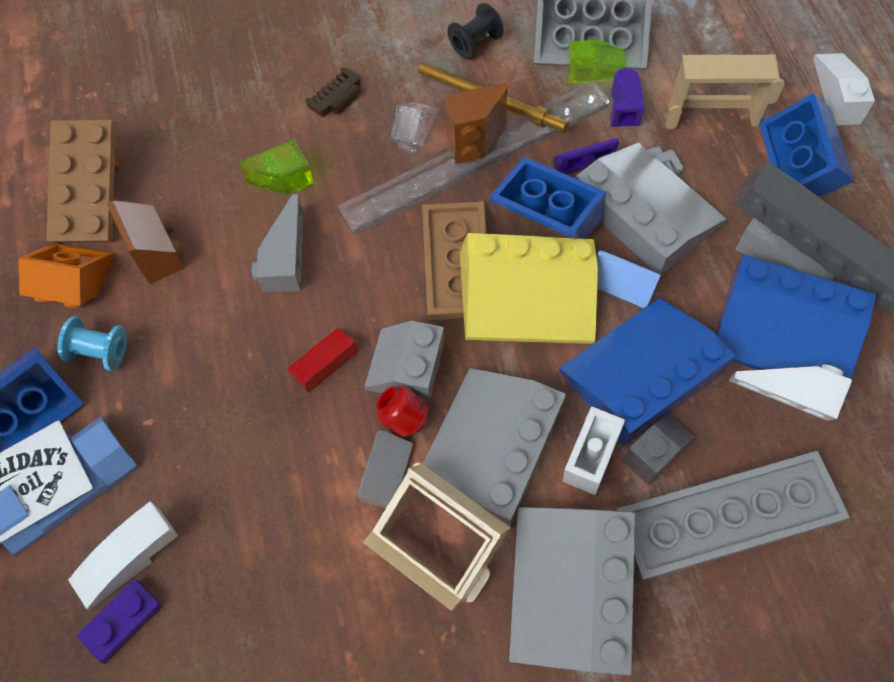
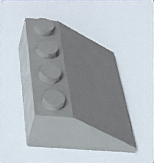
[534,0,652,70]
[575,143,727,275]
[423,368,566,527]
[509,507,635,675]

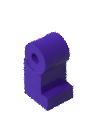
[610,68,645,127]

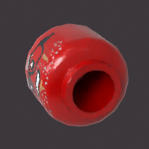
[376,386,428,437]

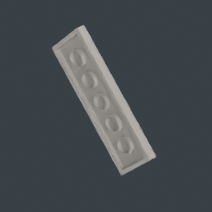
[616,451,850,582]

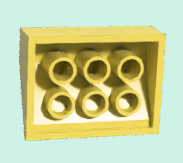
[460,233,598,344]

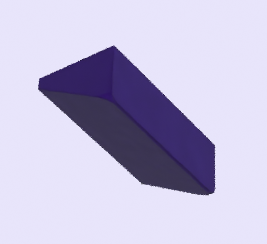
[553,138,619,174]

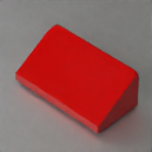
[287,328,358,393]

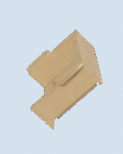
[665,55,785,129]
[363,462,511,611]

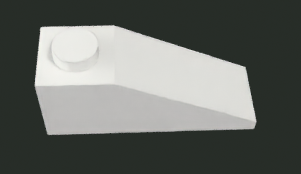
[813,53,875,125]
[729,364,852,421]

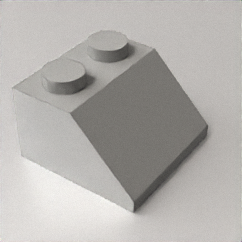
[364,321,445,404]

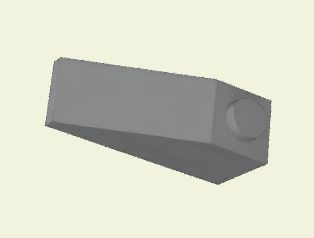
[252,194,303,293]
[735,218,835,281]

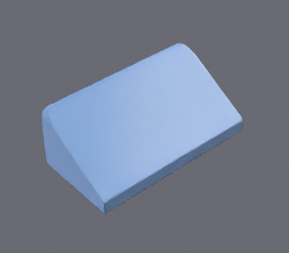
[597,250,661,308]

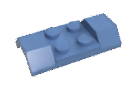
[0,416,139,556]

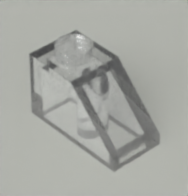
[390,101,441,151]

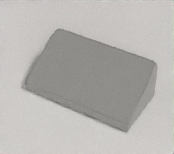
[358,430,413,508]

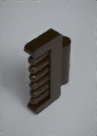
[305,67,361,117]

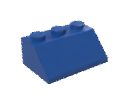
[759,93,854,196]
[490,157,606,239]
[0,346,84,453]

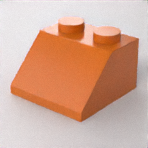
[18,243,113,308]

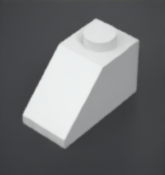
[562,406,625,495]

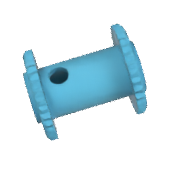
[57,316,127,371]

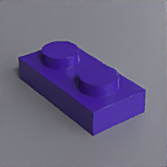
[76,579,163,664]

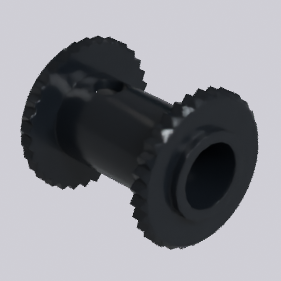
[447,3,504,60]

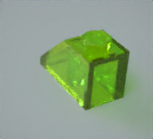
[567,40,625,83]
[239,139,314,195]

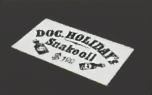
[0,420,93,543]

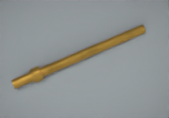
[418,62,569,133]

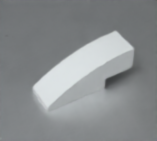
[68,501,178,610]

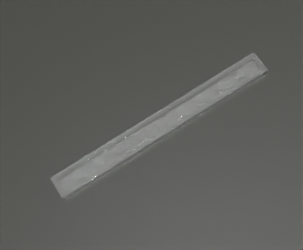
[337,80,609,235]

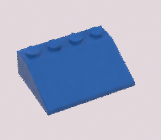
[716,254,876,379]
[559,298,736,447]

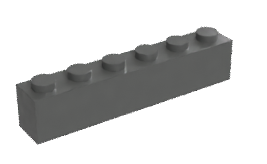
[734,160,894,314]

